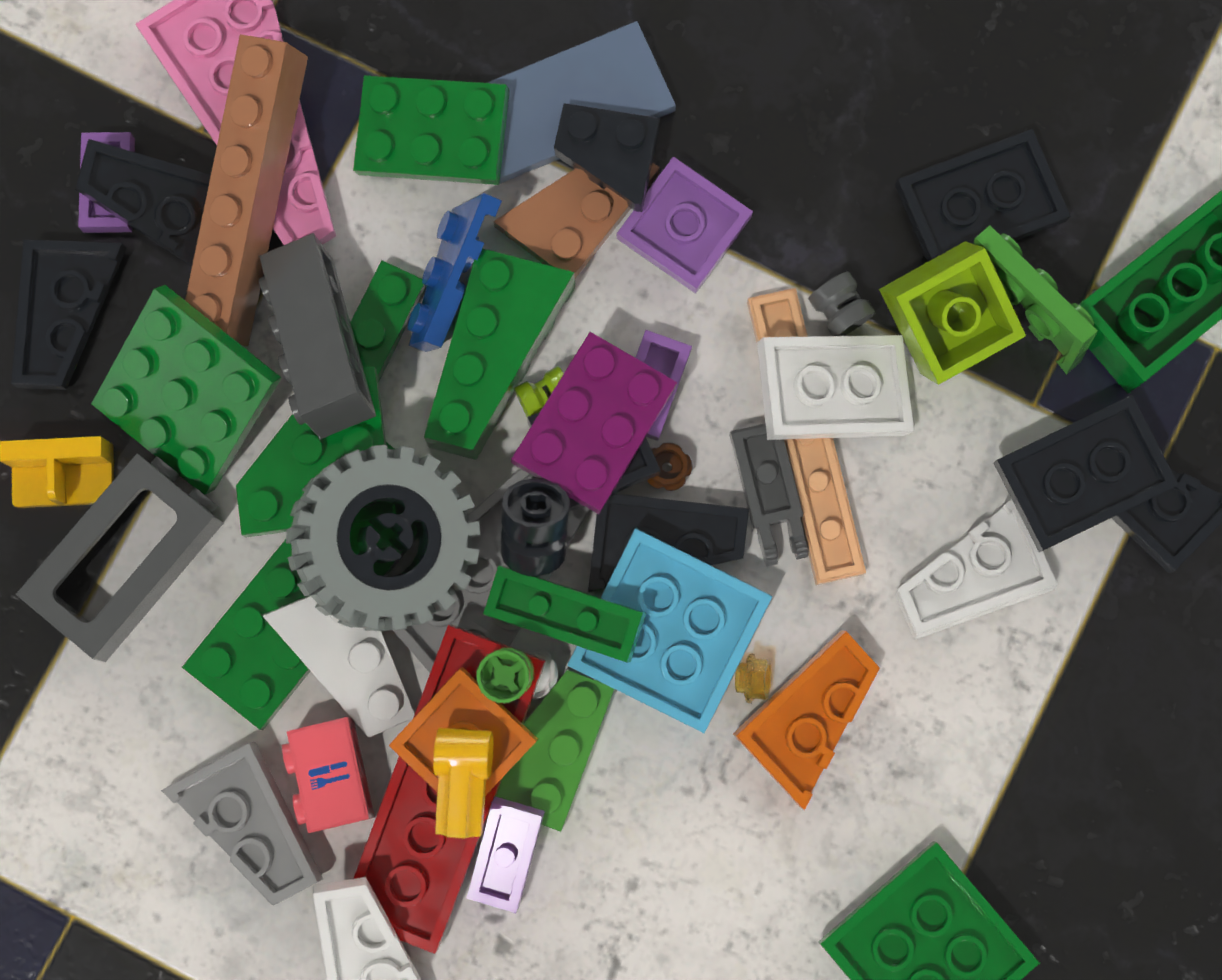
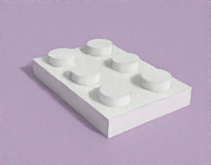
[757,335,914,440]

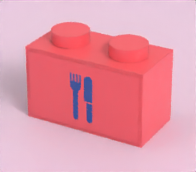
[282,717,375,833]

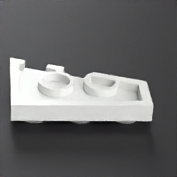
[262,595,415,737]

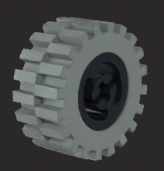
[286,445,480,631]

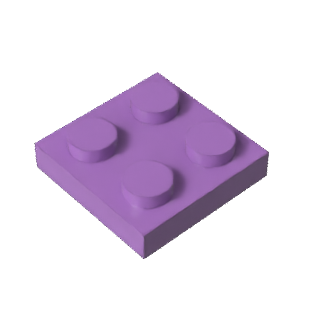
[616,157,753,294]

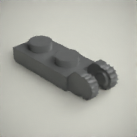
[729,423,808,567]

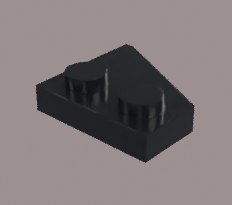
[554,103,660,212]

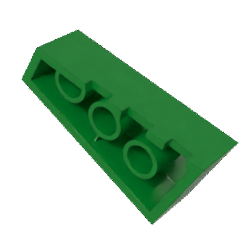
[424,248,575,460]

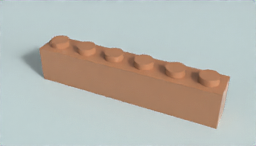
[185,34,308,346]

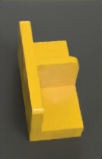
[0,436,114,508]

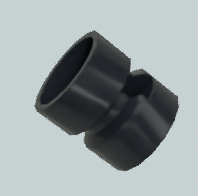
[500,478,570,577]

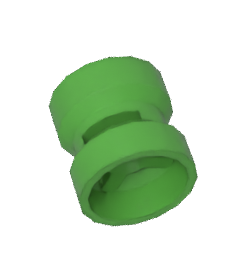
[477,648,534,703]

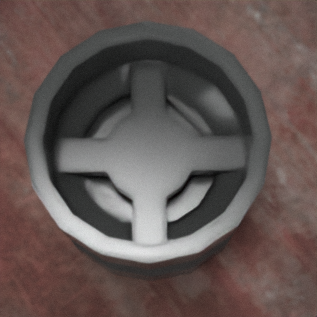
[808,271,876,336]

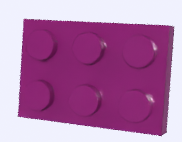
[511,332,677,514]

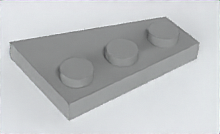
[161,742,323,906]

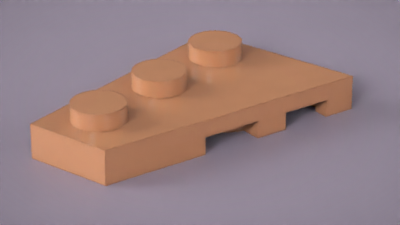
[493,163,660,278]

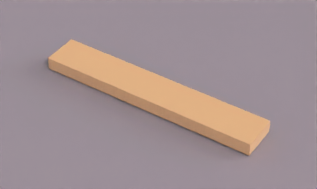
[747,288,866,585]

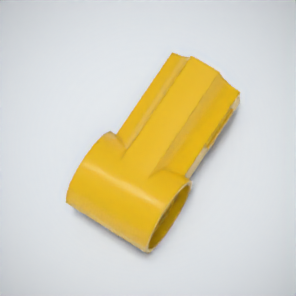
[433,728,494,838]

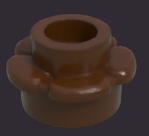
[647,442,692,491]

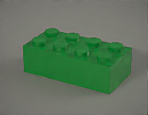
[1079,190,1222,394]

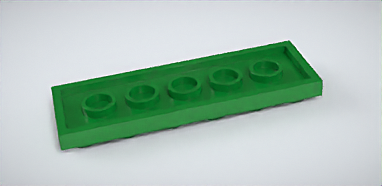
[182,442,419,730]

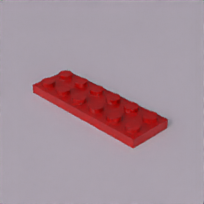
[353,624,547,954]

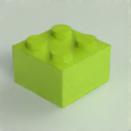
[879,241,1026,385]

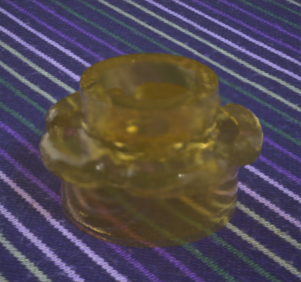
[735,653,771,704]

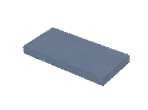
[487,21,676,184]

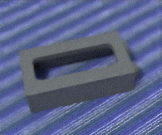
[16,454,224,662]

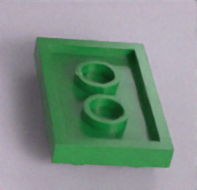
[353,75,510,185]

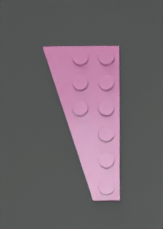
[136,0,336,245]

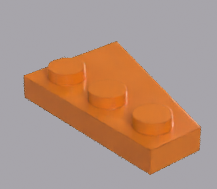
[733,630,880,811]

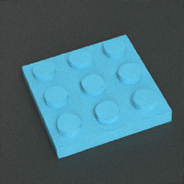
[567,528,772,733]

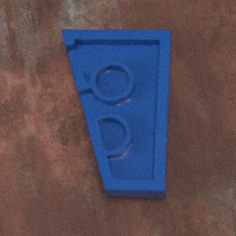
[408,193,502,352]

